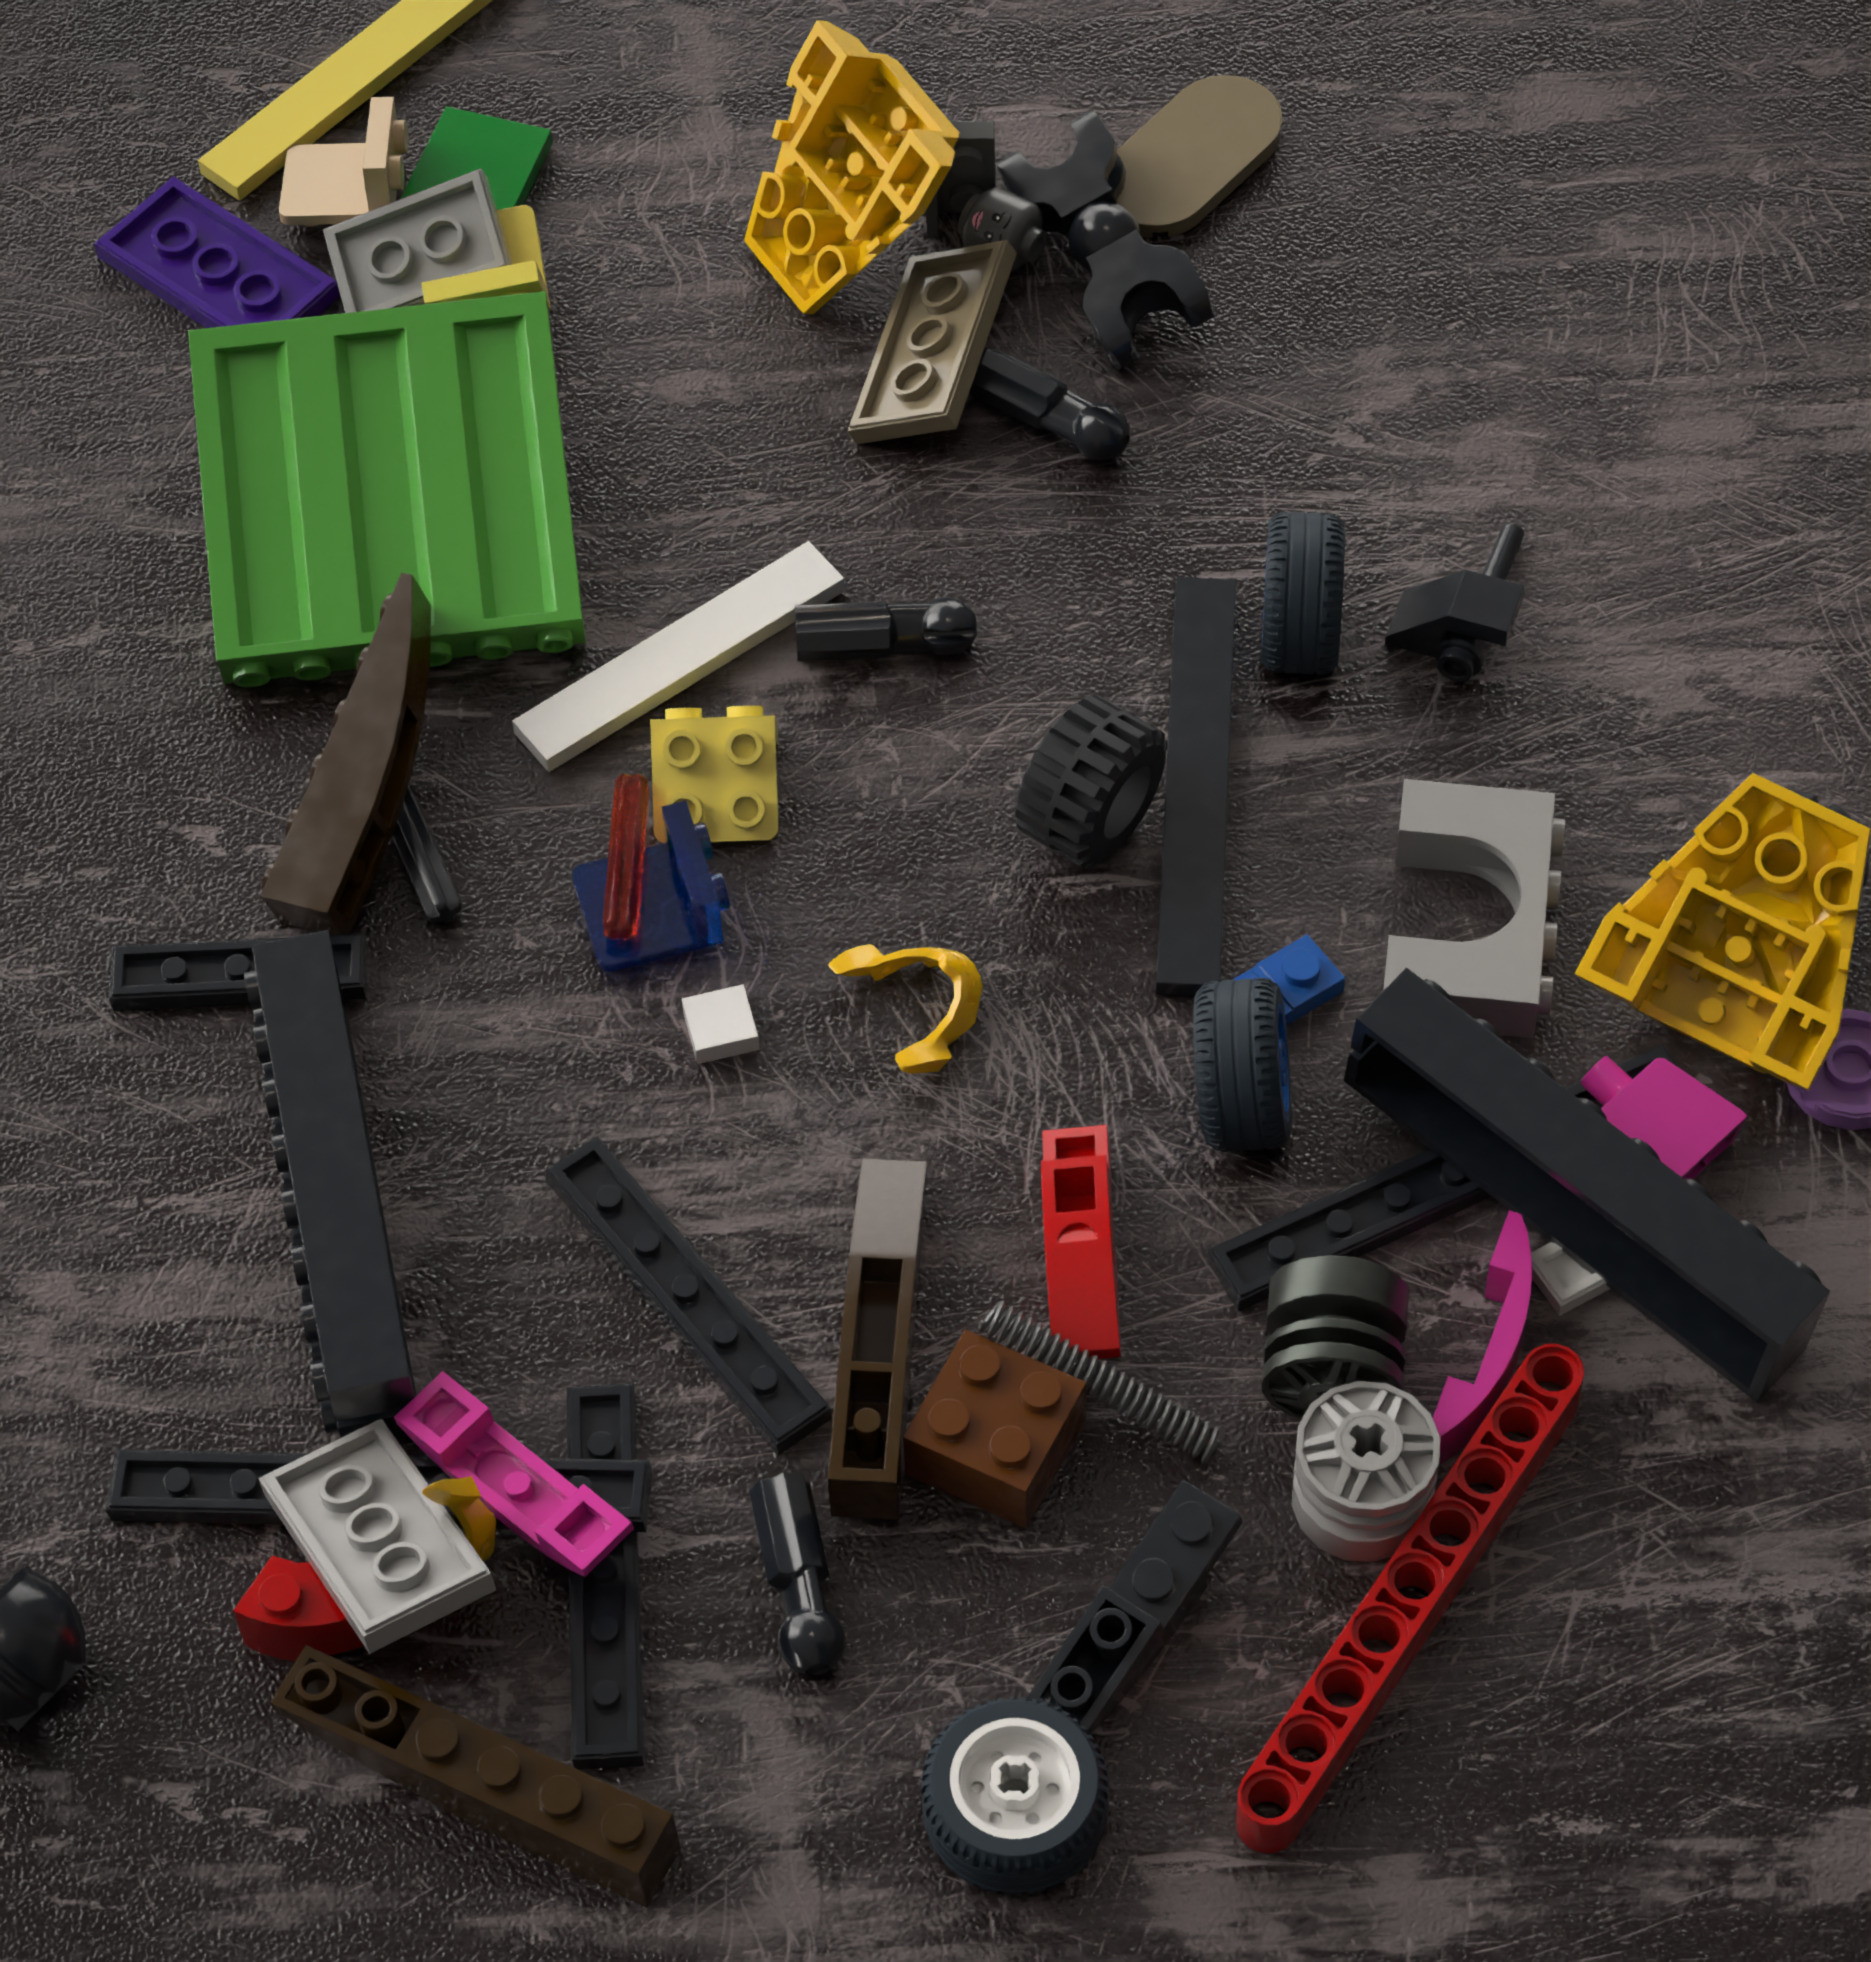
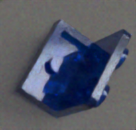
[572,801,730,972]

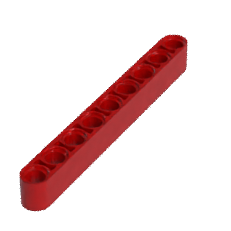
[1236,1344,1584,1853]

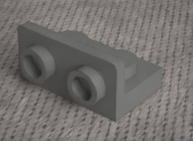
[922,121,996,237]

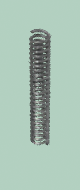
[978,1300,1221,1464]

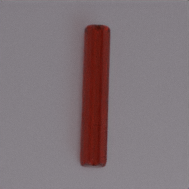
[602,773,649,940]

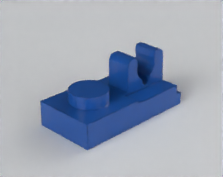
[1233,934,1345,1026]

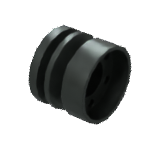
[1262,1255,1409,1419]

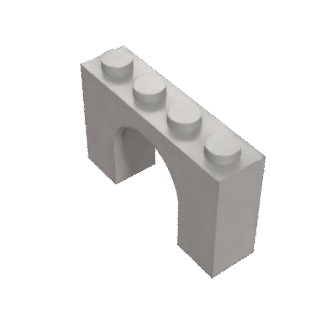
[1383,779,1565,1038]

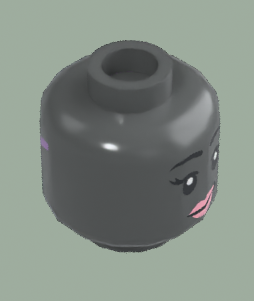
[958,187,1047,272]

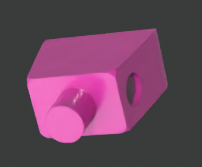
[1580,1056,1748,1180]

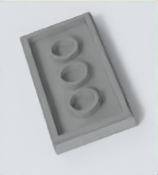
[259,1419,496,1654]

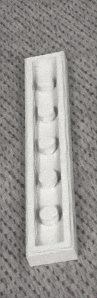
[512,541,845,772]

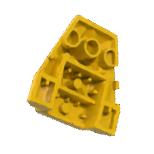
[744,20,960,314]
[1575,773,1871,1091]

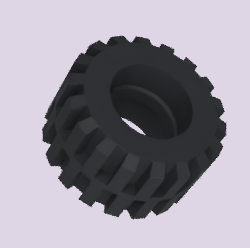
[1015,695,1167,869]

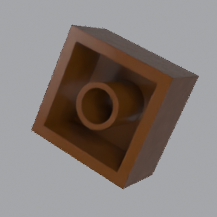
[903,1329,1086,1528]

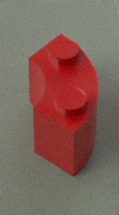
[233,1555,364,1661]

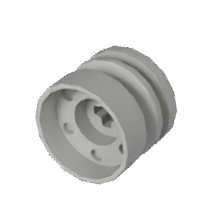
[1291,1381,1441,1562]

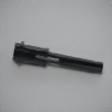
[1435,523,1524,682]

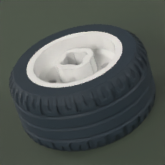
[921,1697,1109,1895]

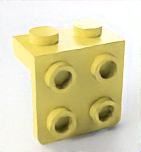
[421,205,551,311]
[650,706,779,844]

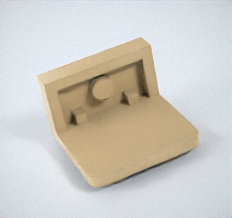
[279,97,408,227]

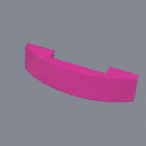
[1433,1210,1532,1466]
[394,1371,634,1577]

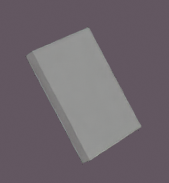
[323,169,512,313]

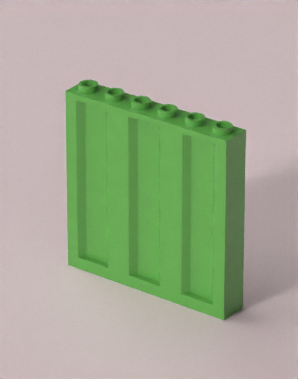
[188,291,586,687]

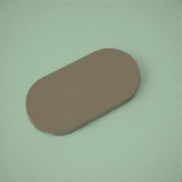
[1117,75,1282,238]

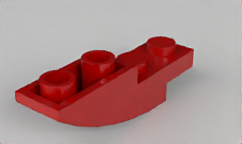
[1041,1124,1121,1363]

